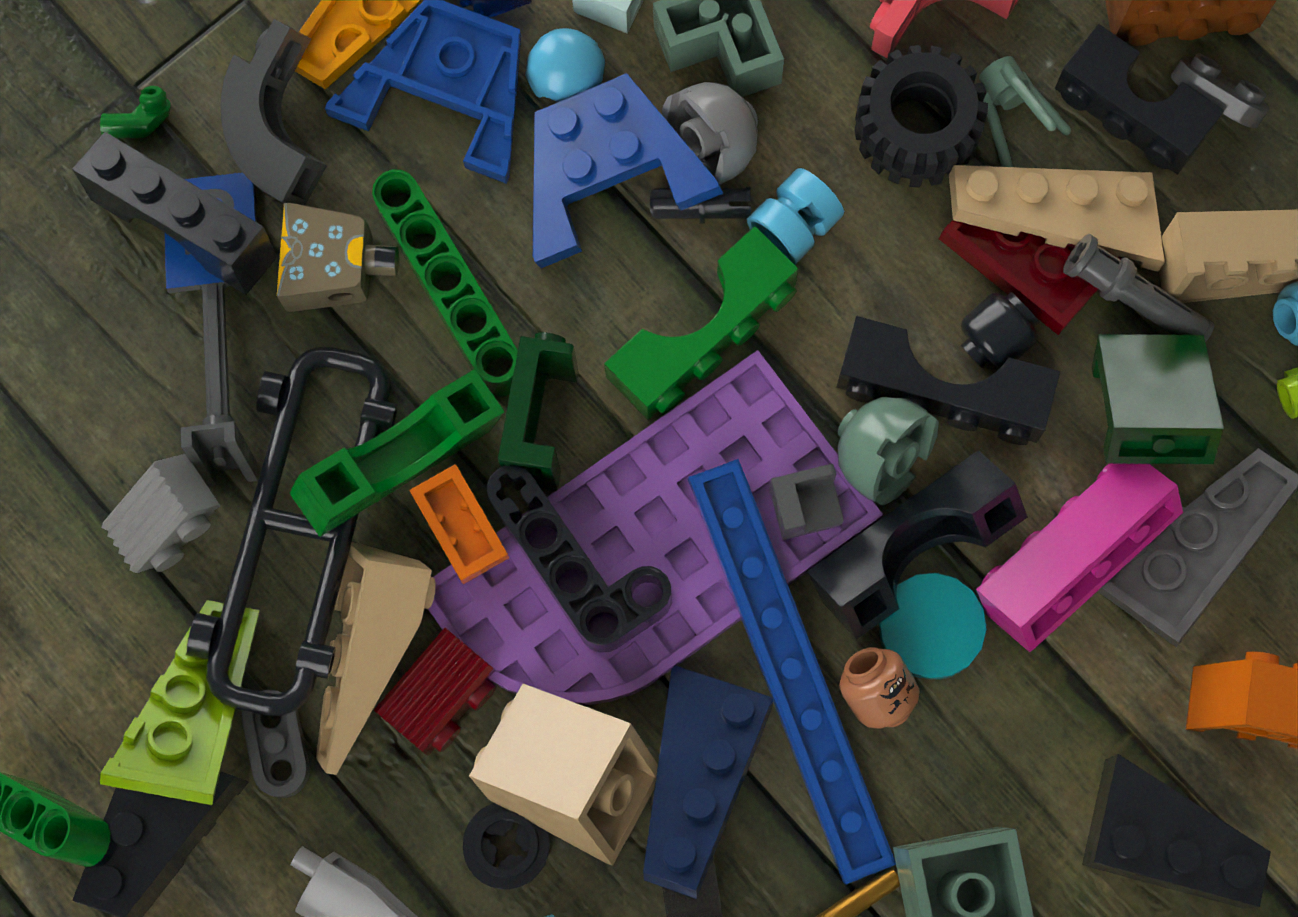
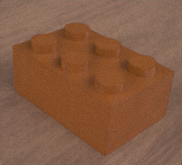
[1105,0,1276,46]

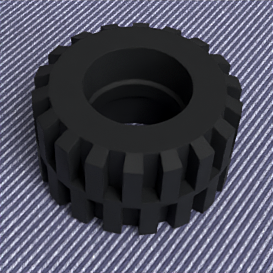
[854,45,988,187]

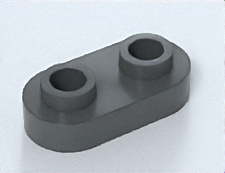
[1171,53,1270,128]
[242,690,310,798]

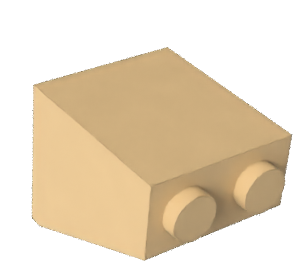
[469,684,658,866]

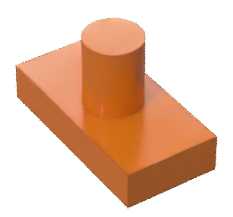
[409,464,509,584]

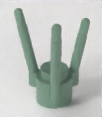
[979,56,1071,167]

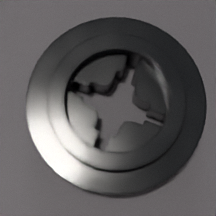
[463,803,550,890]

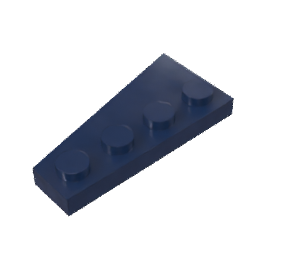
[643,666,773,899]

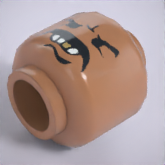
[839,647,920,729]

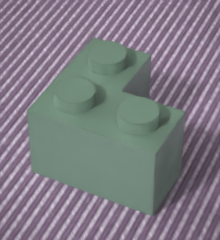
[653,0,784,97]

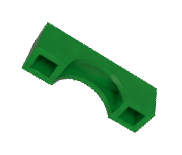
[604,226,798,420]
[289,369,505,537]

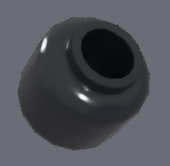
[961,292,1039,369]

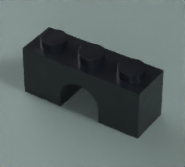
[1055,24,1224,175]

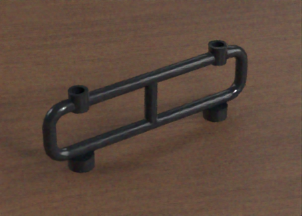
[187,347,398,716]

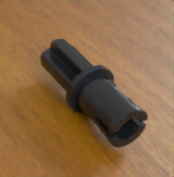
[650,187,751,224]

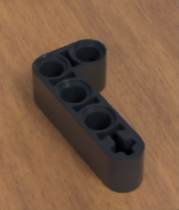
[487,465,672,653]

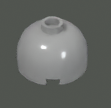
[662,82,758,184]

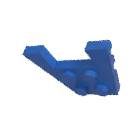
[325,0,521,184]
[533,73,723,268]

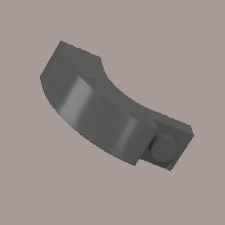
[220,19,327,205]

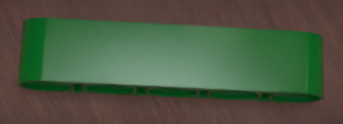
[372,169,518,397]

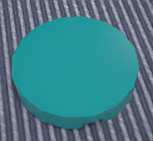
[879,573,987,680]

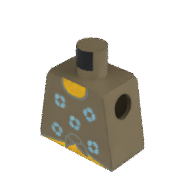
[277,203,399,312]

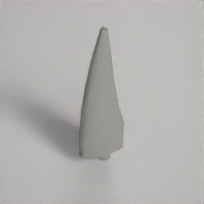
[290,846,418,917]

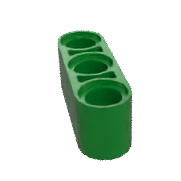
[0,772,110,867]

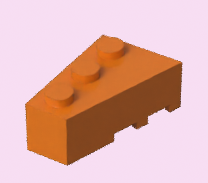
[1186,652,1298,749]

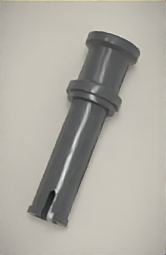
[1063,234,1215,342]

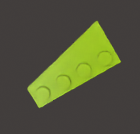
[100,600,260,805]

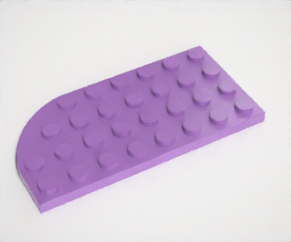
[428,350,883,705]

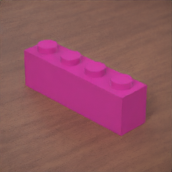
[976,464,1183,652]

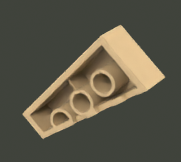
[1159,209,1298,303]

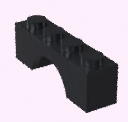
[72,132,278,295]
[836,316,1061,445]
[807,450,1028,640]

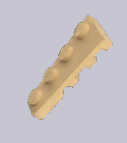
[949,165,1165,272]

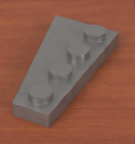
[1097,448,1298,648]

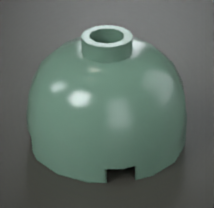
[838,397,939,505]

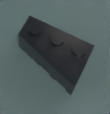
[1082,754,1271,909]
[72,772,249,917]

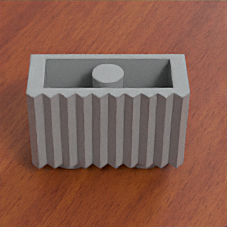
[102,454,221,573]

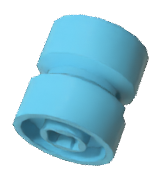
[747,168,844,265]

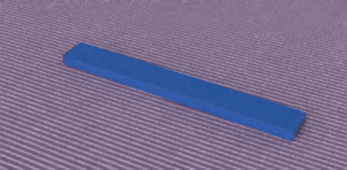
[688,459,896,884]

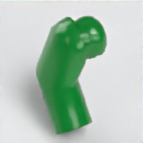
[100,86,171,138]

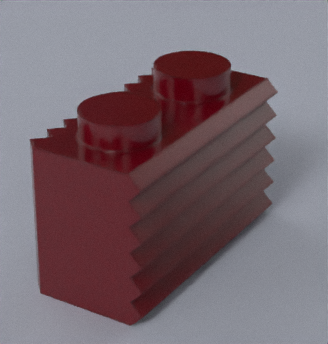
[374,628,497,756]

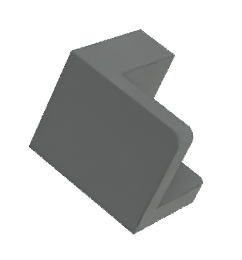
[769,464,844,540]

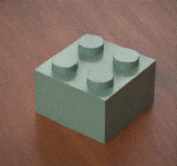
[893,827,1034,917]

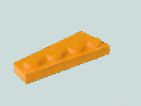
[295,0,423,89]

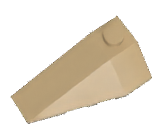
[316,542,436,775]

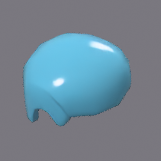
[525,28,605,102]

